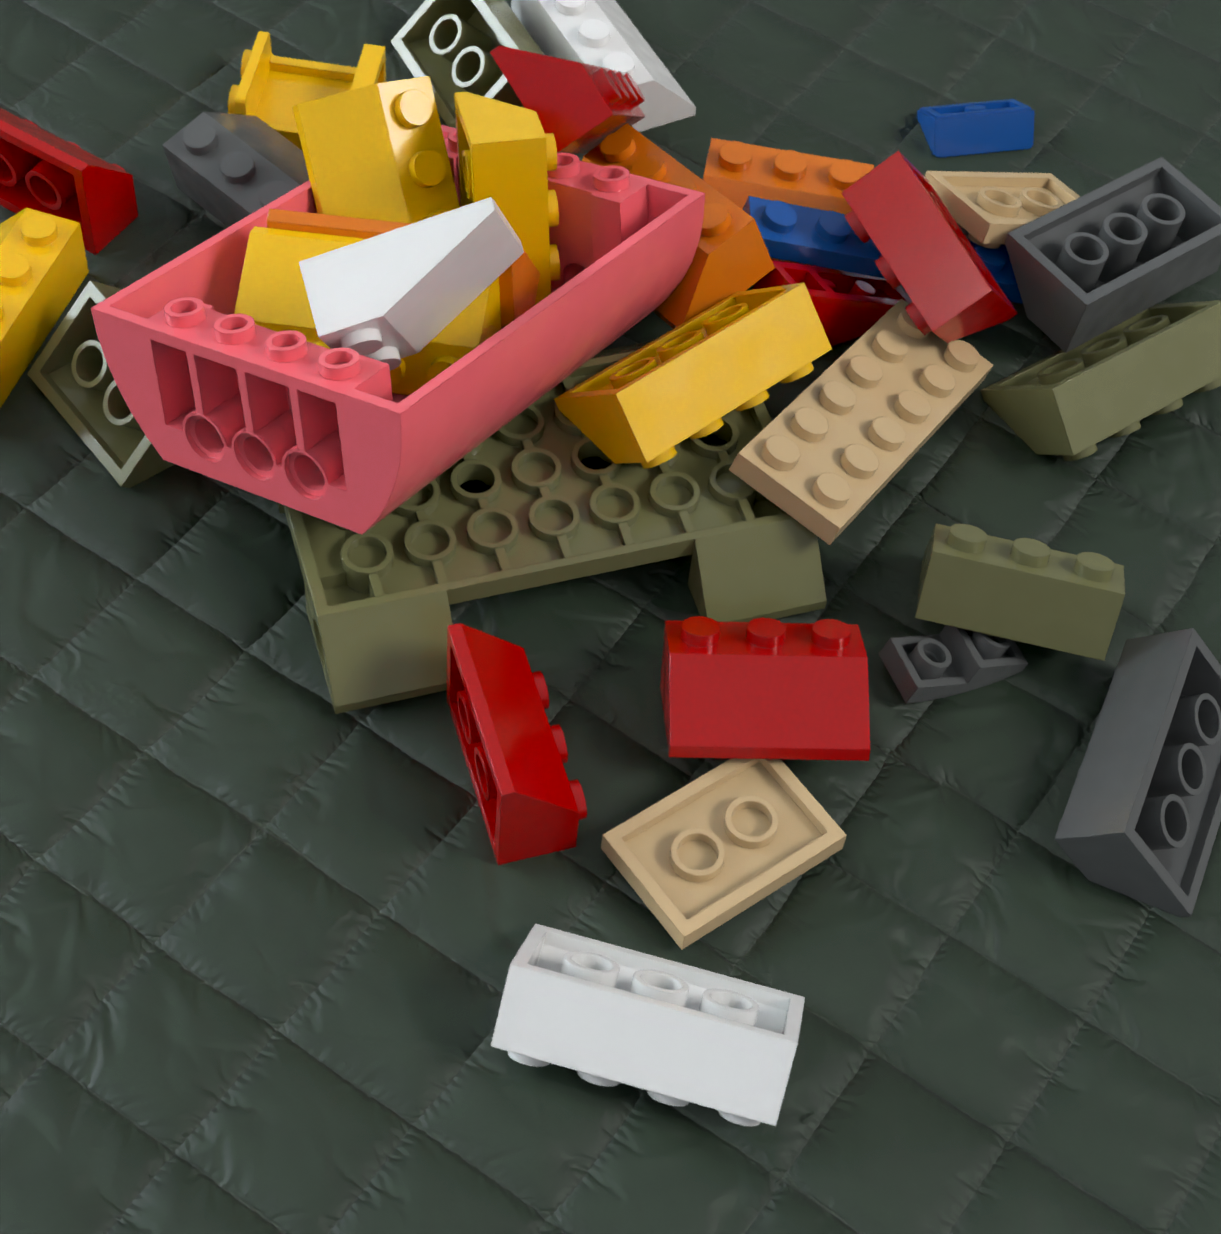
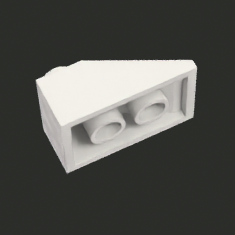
[299,197,524,371]

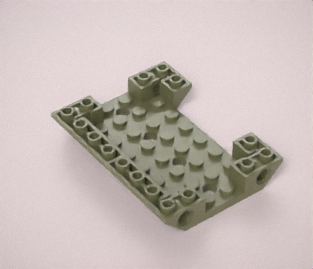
[277,341,827,714]

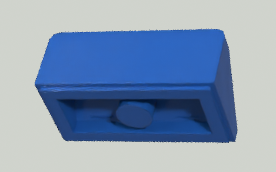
[917,99,1035,158]

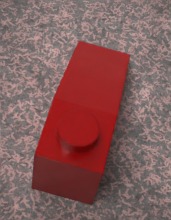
[752,260,912,346]

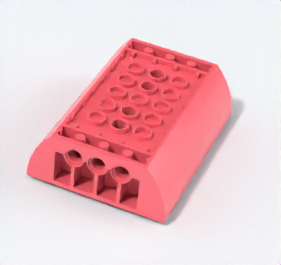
[90,125,705,535]

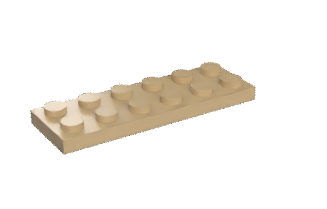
[729,299,993,545]

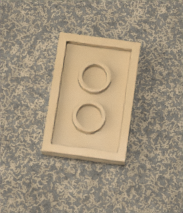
[925,171,1081,249]
[601,758,847,950]

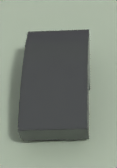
[878,625,1028,704]

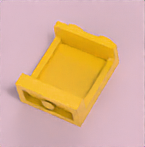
[228,31,386,150]

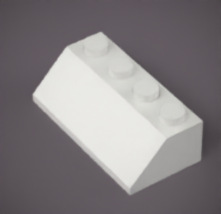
[511,0,696,132]
[491,923,805,1126]

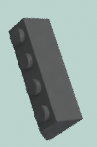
[162,112,309,227]
[1005,157,1221,353]
[1054,628,1221,917]

